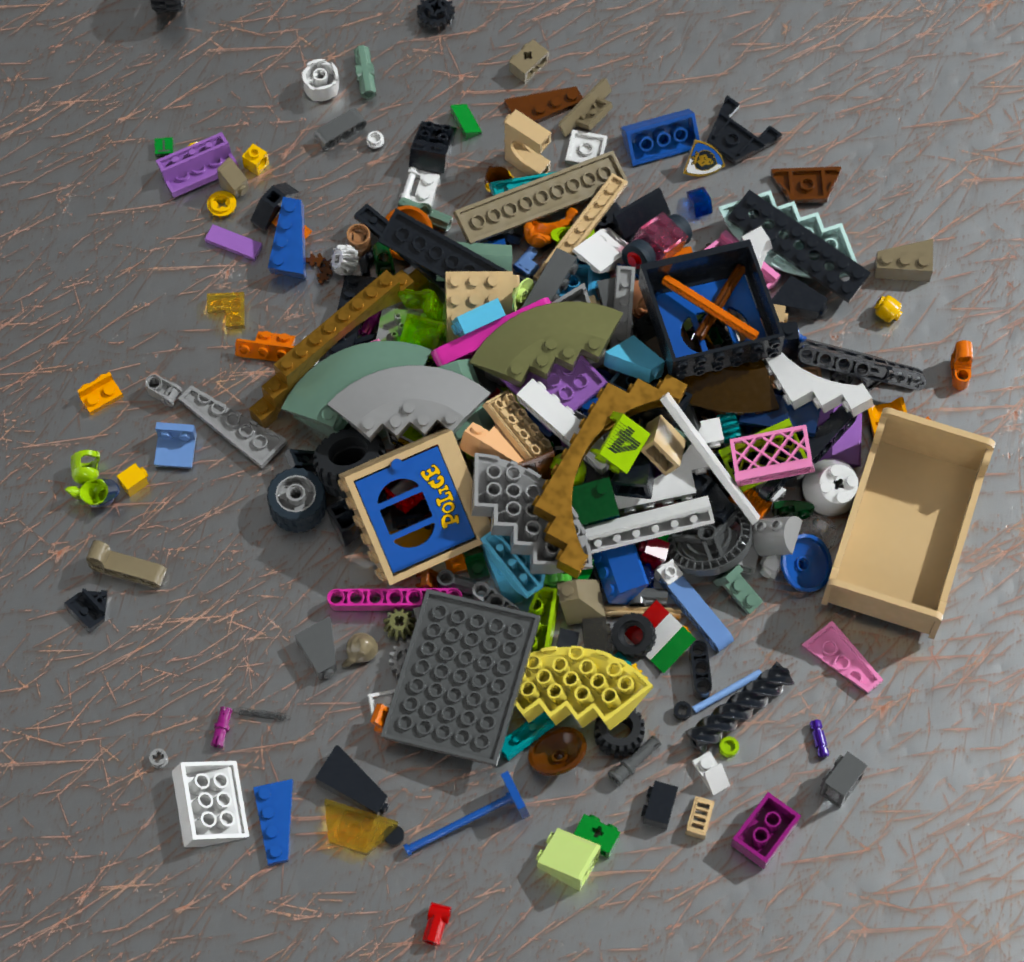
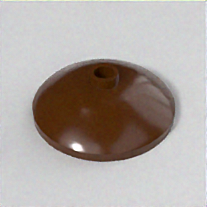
[528,727,587,776]

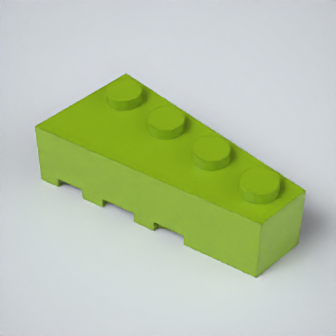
[528,587,559,653]

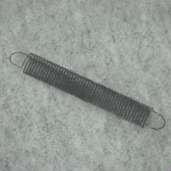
[233,707,291,719]

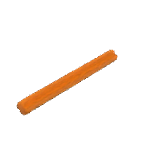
[661,275,759,340]

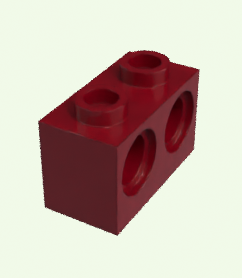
[636,538,670,572]

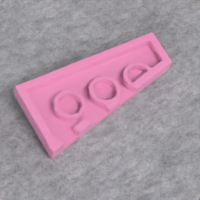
[802,621,883,694]

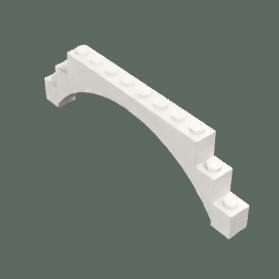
[729,226,874,417]
[614,417,724,514]

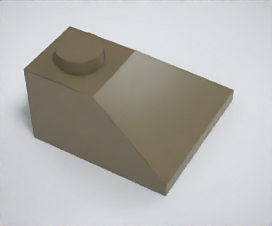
[557,579,606,626]

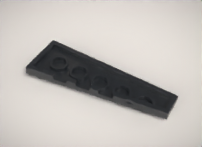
[326,275,376,358]

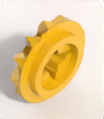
[207,191,237,218]

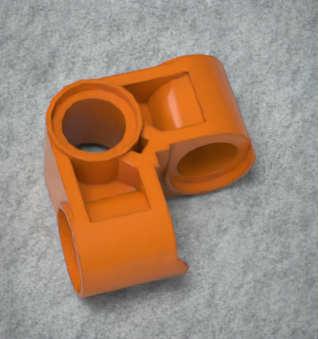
[950,340,973,390]

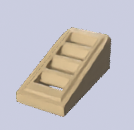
[685,796,715,840]

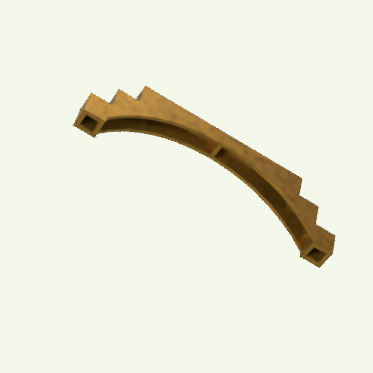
[249,269,429,429]
[532,374,687,579]

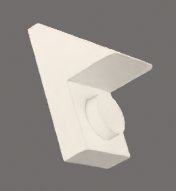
[692,751,730,796]

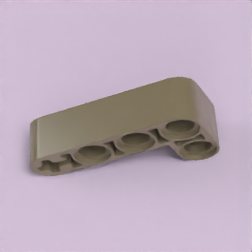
[86,540,167,588]

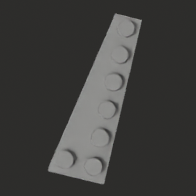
[178,385,287,469]

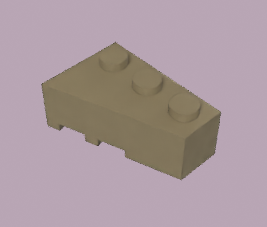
[874,239,933,282]

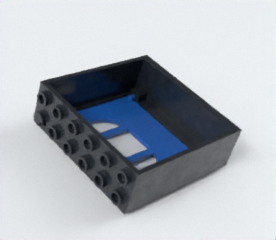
[638,239,785,380]

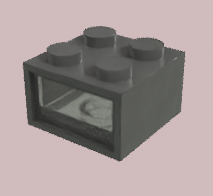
[820,751,868,808]

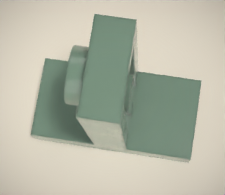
[712,564,763,615]

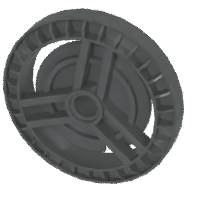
[667,503,753,577]

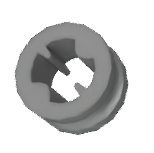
[149,749,169,769]

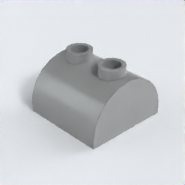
[753,516,802,557]

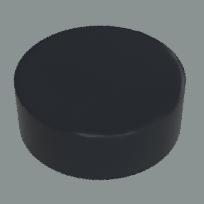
[384,825,404,847]

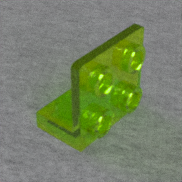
[398,289,443,326]

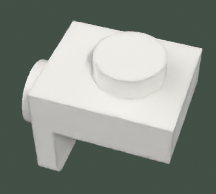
[654,559,683,586]

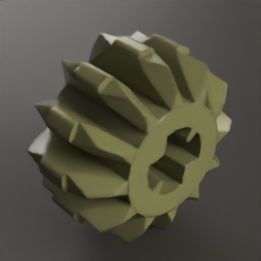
[383,608,416,641]

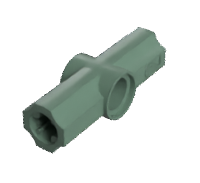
[354,45,376,99]
[397,197,453,232]

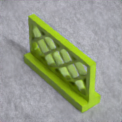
[718,418,807,492]

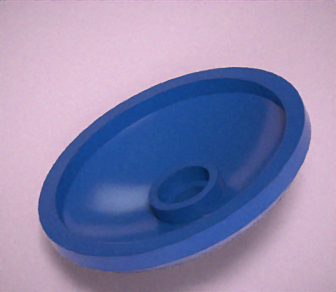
[781,534,832,592]

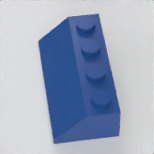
[620,109,700,166]
[592,543,649,605]

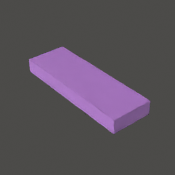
[205,224,263,261]

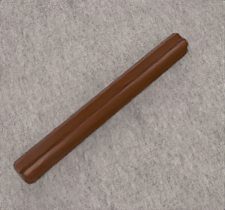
[694,264,745,341]

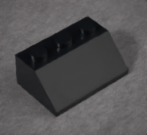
[612,188,670,244]

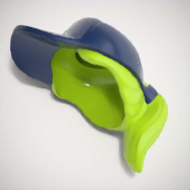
[65,479,120,507]

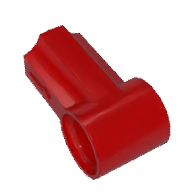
[422,902,452,946]

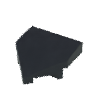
[64,588,107,633]

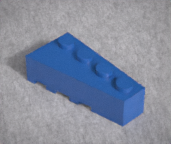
[268,197,307,279]

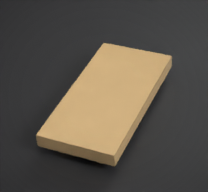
[482,390,553,460]

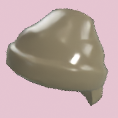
[341,633,378,667]

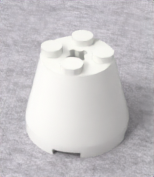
[802,458,860,516]

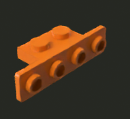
[235,331,295,362]

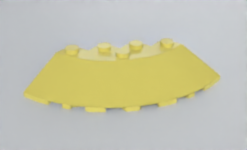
[515,646,654,730]

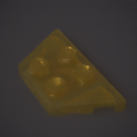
[324,799,399,855]

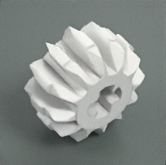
[330,244,359,276]

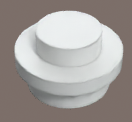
[366,131,384,149]

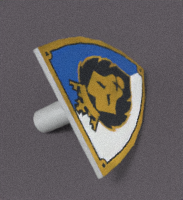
[682,139,725,177]

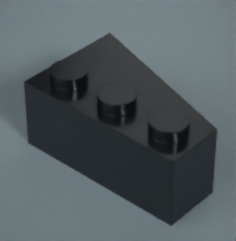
[326,490,390,547]

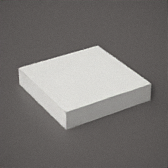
[565,130,608,165]

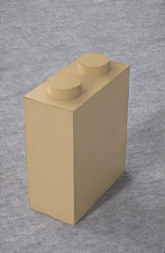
[641,415,686,476]

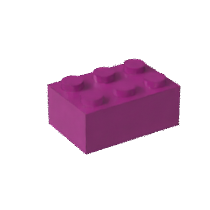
[731,792,801,869]

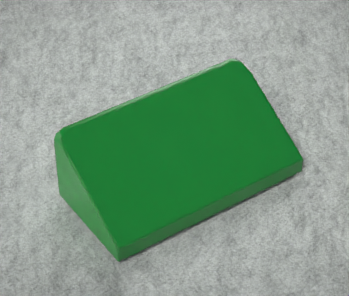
[450,104,482,140]

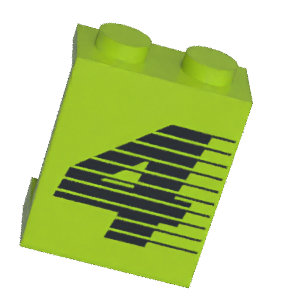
[590,411,650,474]

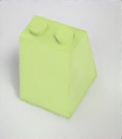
[536,828,601,892]

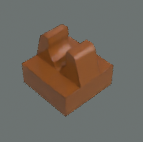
[415,568,438,588]

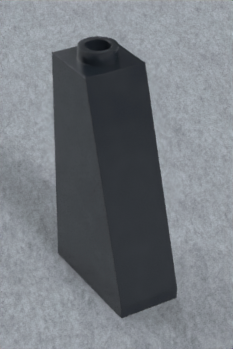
[611,451,656,499]
[315,745,390,819]

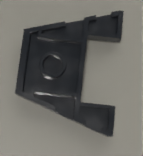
[707,95,783,164]

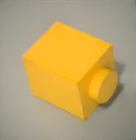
[117,463,149,497]

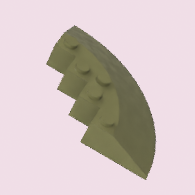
[469,301,623,388]

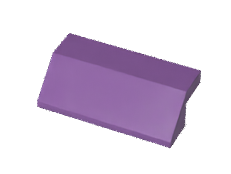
[155,132,240,198]
[817,404,862,468]

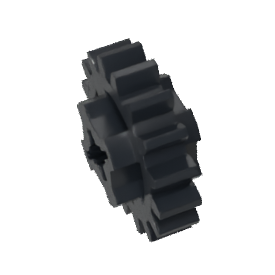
[417,0,455,30]

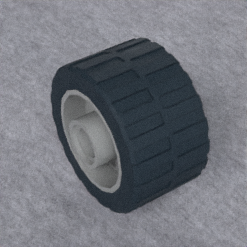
[267,468,327,533]

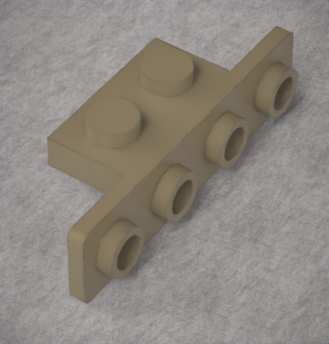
[558,78,613,137]

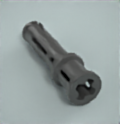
[608,735,661,786]

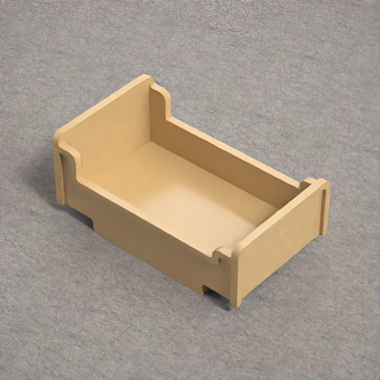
[821,407,995,639]

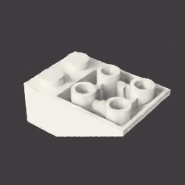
[572,228,628,274]

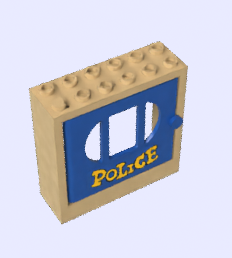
[337,428,491,585]

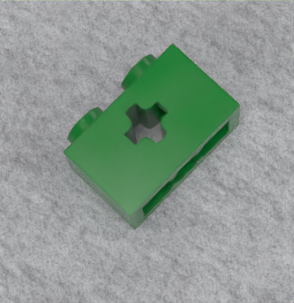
[574,814,620,859]

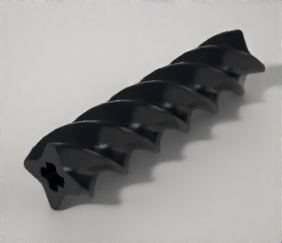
[685,661,795,754]

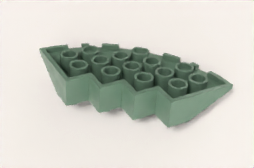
[281,341,432,431]

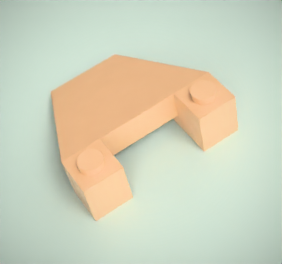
[459,420,524,463]

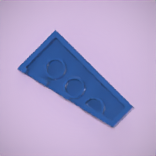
[253,779,293,866]

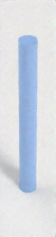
[692,669,762,714]

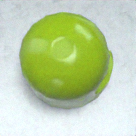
[71,450,100,485]

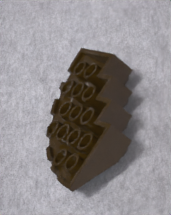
[644,325,779,415]

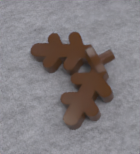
[306,253,333,285]

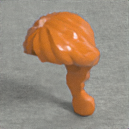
[523,207,578,248]

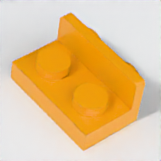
[77,372,123,415]

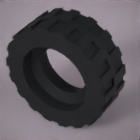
[611,613,657,658]

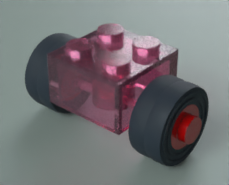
[622,212,692,275]

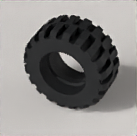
[313,427,390,499]

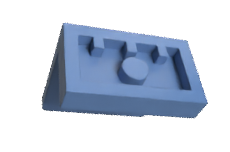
[154,422,197,469]

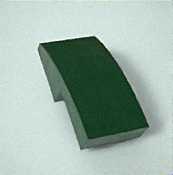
[771,500,815,519]

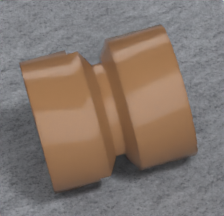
[346,223,372,257]

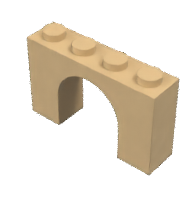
[504,110,551,176]

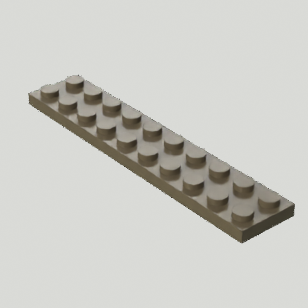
[453,150,629,244]

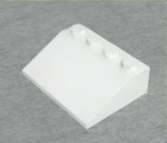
[172,761,249,848]

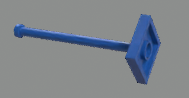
[403,771,530,856]

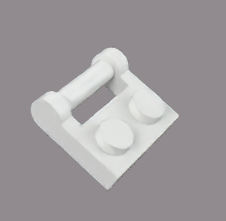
[399,167,440,207]

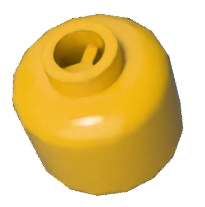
[874,295,903,323]

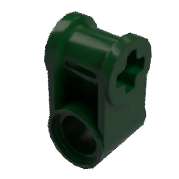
[373,242,396,277]

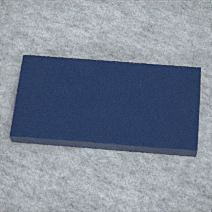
[739,394,821,437]

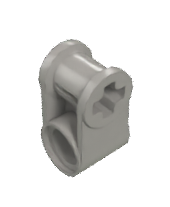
[145,374,183,407]

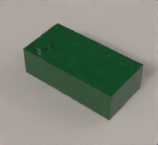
[572,477,620,527]

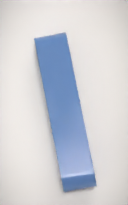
[659,576,734,653]

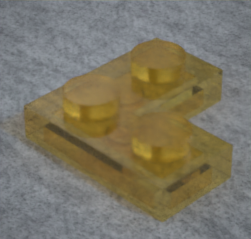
[207,292,245,329]

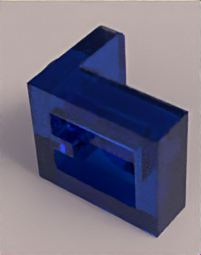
[687,187,713,217]

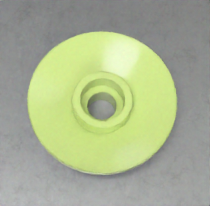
[512,278,534,312]

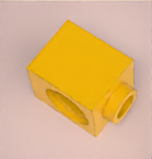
[242,144,269,176]

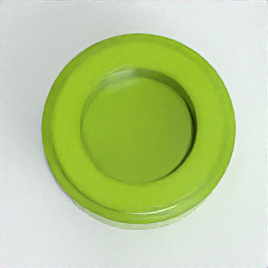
[719,737,739,758]

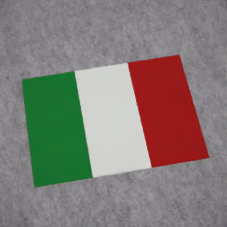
[625,600,696,673]

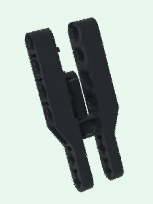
[798,339,927,392]
[742,405,857,502]

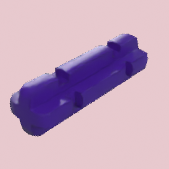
[810,719,829,759]

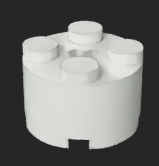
[302,59,339,102]

